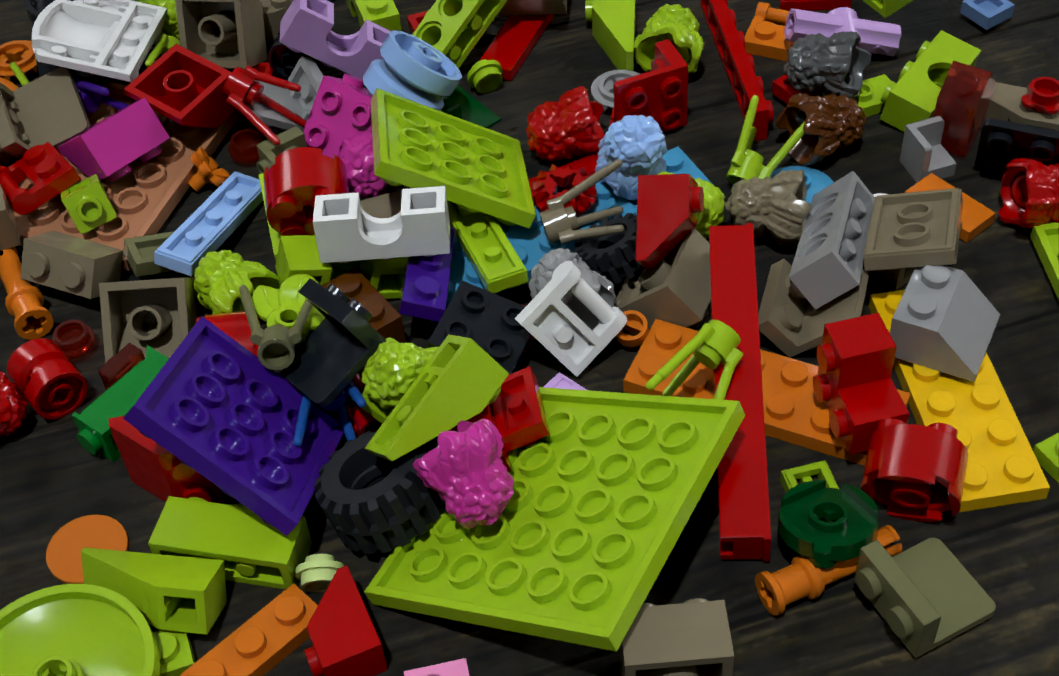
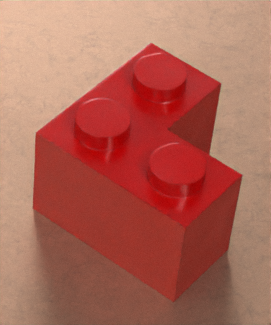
[813,313,909,455]

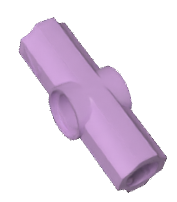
[784,7,901,56]

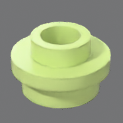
[295,554,344,593]

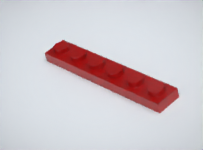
[700,0,774,141]

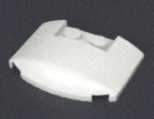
[31,0,167,82]

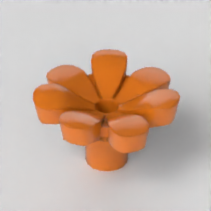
[189,147,230,192]

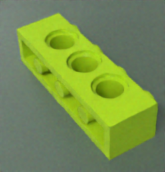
[412,0,507,69]

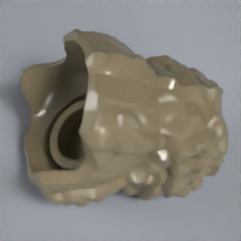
[725,170,811,247]

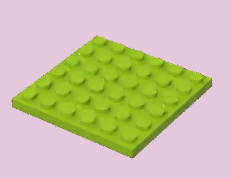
[364,387,745,652]

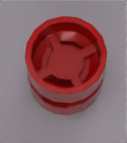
[7,338,88,419]

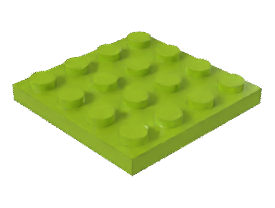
[371,88,536,229]

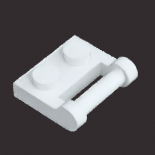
[515,260,627,377]

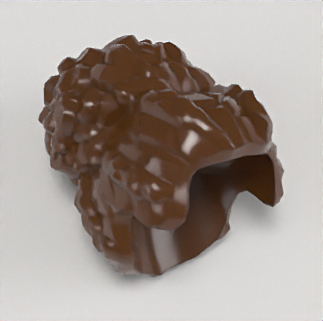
[776,93,866,167]

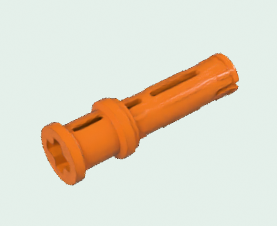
[0,247,54,340]
[755,525,902,615]

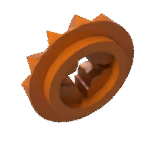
[0,40,38,82]

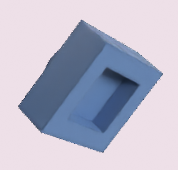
[960,0,1015,30]

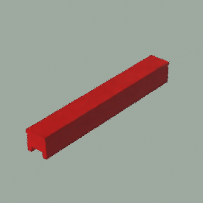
[709,223,771,561]

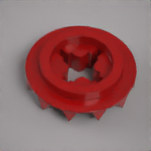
[532,163,597,216]

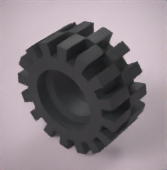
[574,213,645,284]

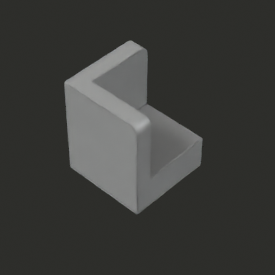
[900,116,957,183]

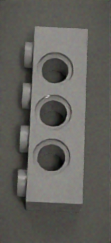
[789,171,875,310]

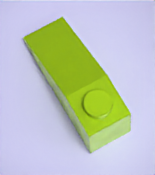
[585,0,636,71]
[365,334,509,461]

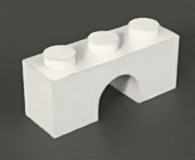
[313,186,450,263]

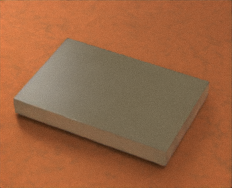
[863,188,963,271]

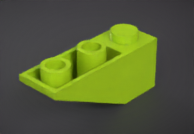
[81,547,227,634]

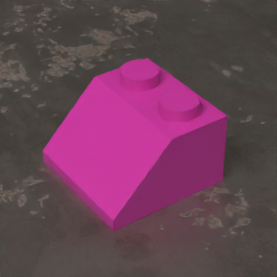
[57,97,170,182]

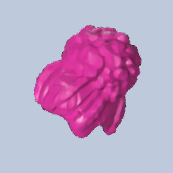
[338,130,398,199]
[412,418,514,529]

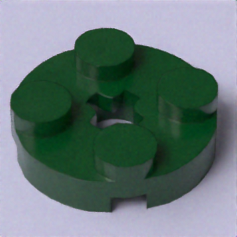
[777,480,878,568]

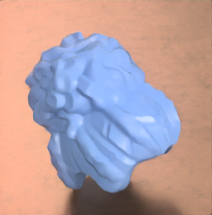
[595,114,668,200]

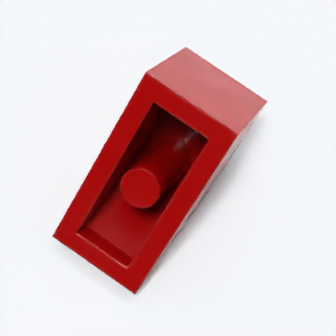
[636,174,704,268]
[303,565,388,676]

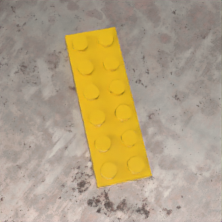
[869,290,1050,513]

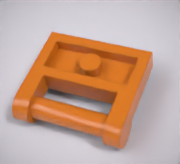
[744,2,794,62]

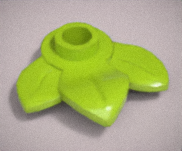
[252,274,325,346]

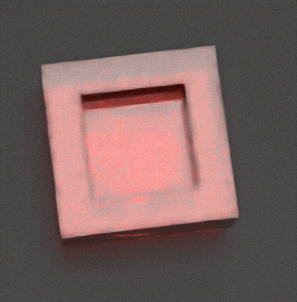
[98,343,145,390]

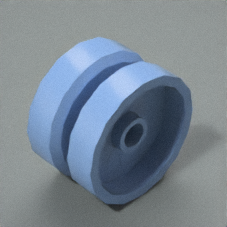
[362,30,462,111]

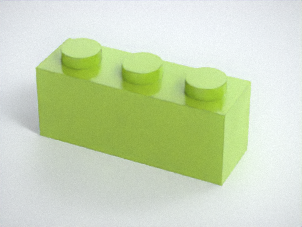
[148,496,312,590]

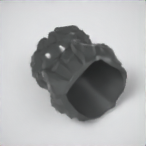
[784,31,871,100]

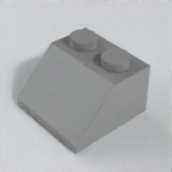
[890,265,1000,382]

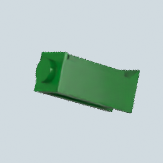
[72,345,169,463]

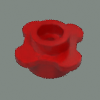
[1021,77,1059,114]

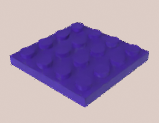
[123,316,344,536]

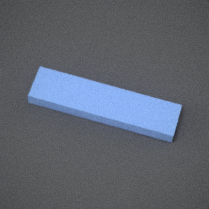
[154,171,263,277]

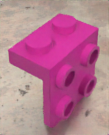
[303,73,373,159]

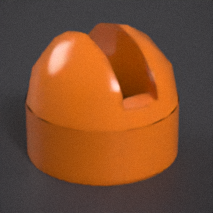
[615,310,649,349]

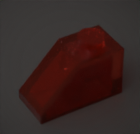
[933,60,996,157]

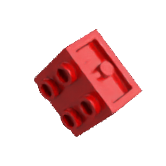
[613,39,688,132]

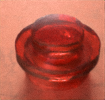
[228,129,265,164]
[52,319,96,359]

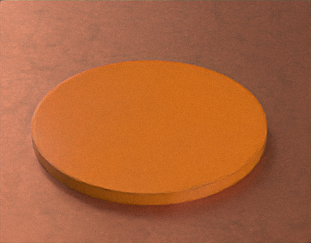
[46,515,129,584]

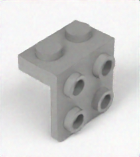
[246,56,323,132]

